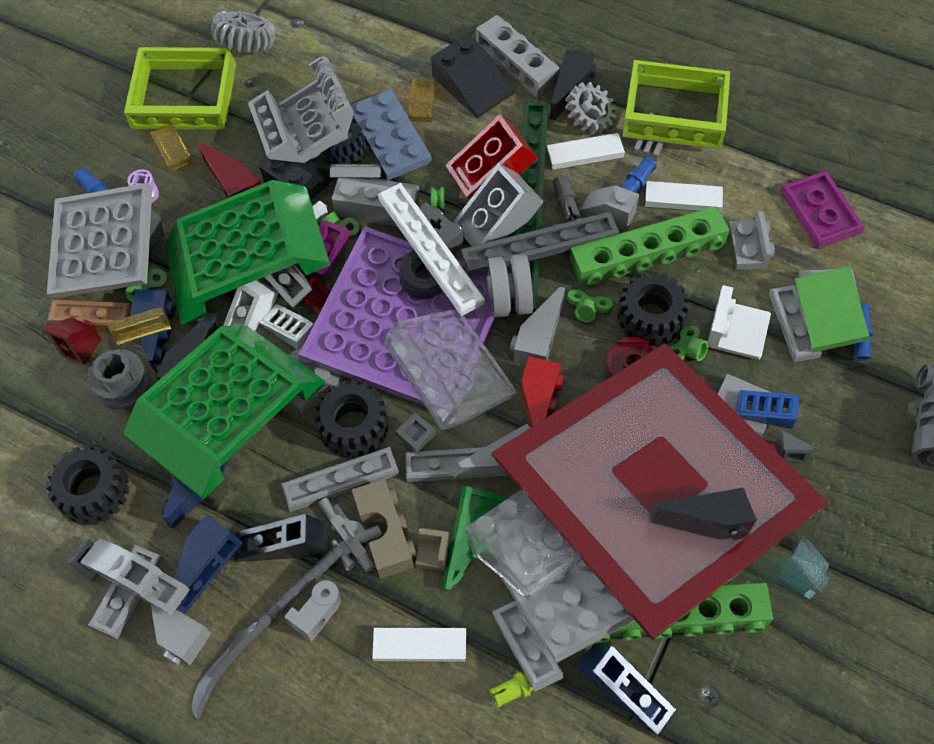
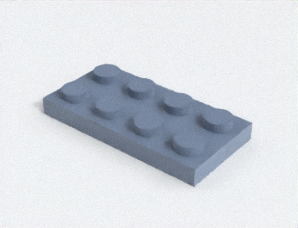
[351,89,432,181]

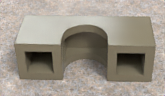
[352,479,417,579]

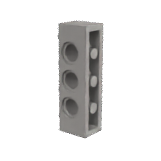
[476,15,560,99]

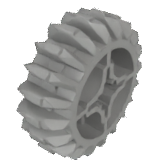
[211,10,275,54]

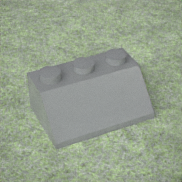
[332,177,420,227]

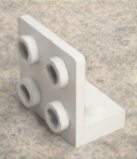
[707,285,771,360]

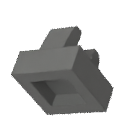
[395,413,436,454]

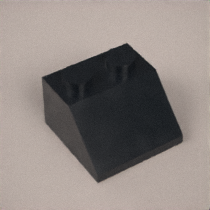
[259,158,334,200]

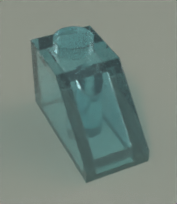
[776,537,830,599]

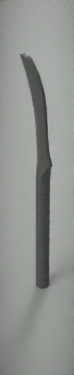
[192,544,344,720]

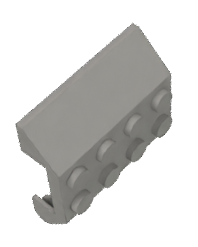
[248,56,354,163]

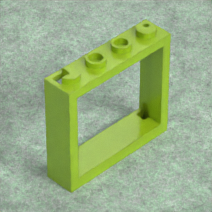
[124,47,236,130]
[622,60,730,149]

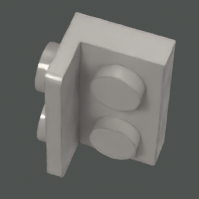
[728,211,775,270]

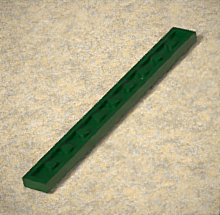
[510,101,548,315]

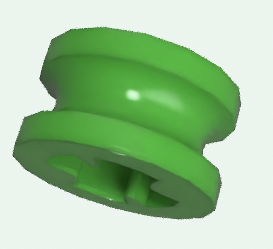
[431,187,445,210]

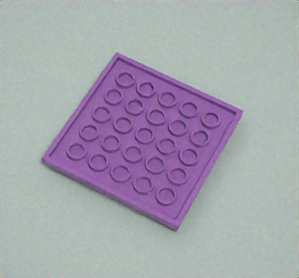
[299,226,494,416]

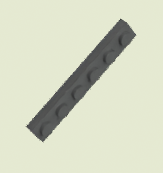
[461,212,619,276]

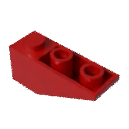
[521,356,565,428]

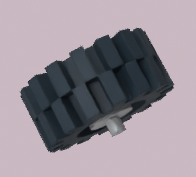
[323,122,367,164]

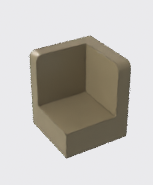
[415,528,450,572]

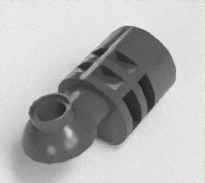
[912,364,934,471]

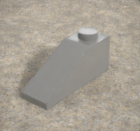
[510,287,565,365]
[452,424,530,479]

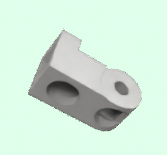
[284,580,341,642]

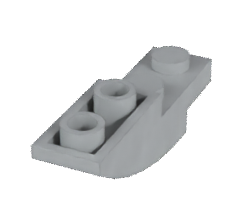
[80,538,189,616]

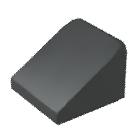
[776,432,814,462]
[66,539,97,581]

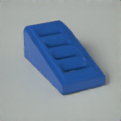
[736,390,800,429]

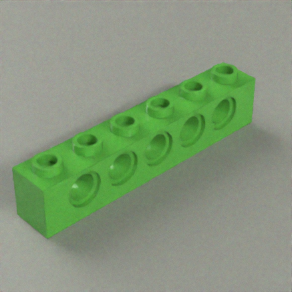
[569,206,730,287]
[596,583,773,643]

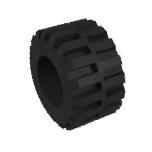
[617,272,689,346]
[314,380,388,458]
[46,445,129,525]

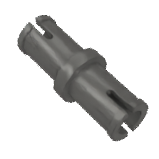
[553,175,581,223]

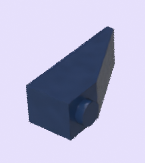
[174,514,243,614]
[576,643,676,735]

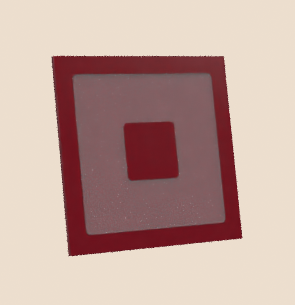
[491,343,829,640]

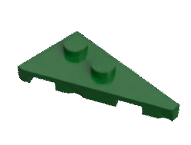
[441,486,518,590]

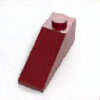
[198,143,261,198]

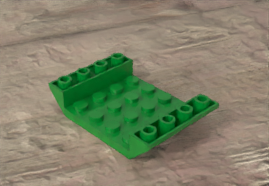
[164,180,331,325]
[123,325,325,499]

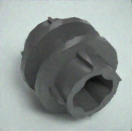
[88,349,151,409]

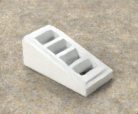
[259,304,314,349]

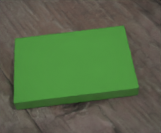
[795,266,870,352]

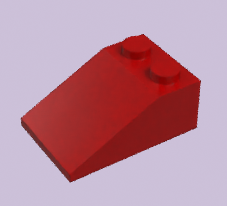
[445,114,538,199]

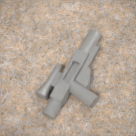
[318,497,382,573]

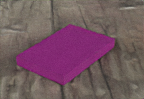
[780,171,865,249]

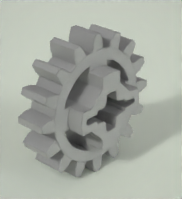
[565,82,616,135]

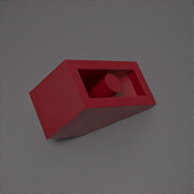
[43,317,102,365]

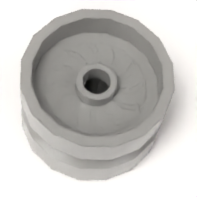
[487,254,533,318]

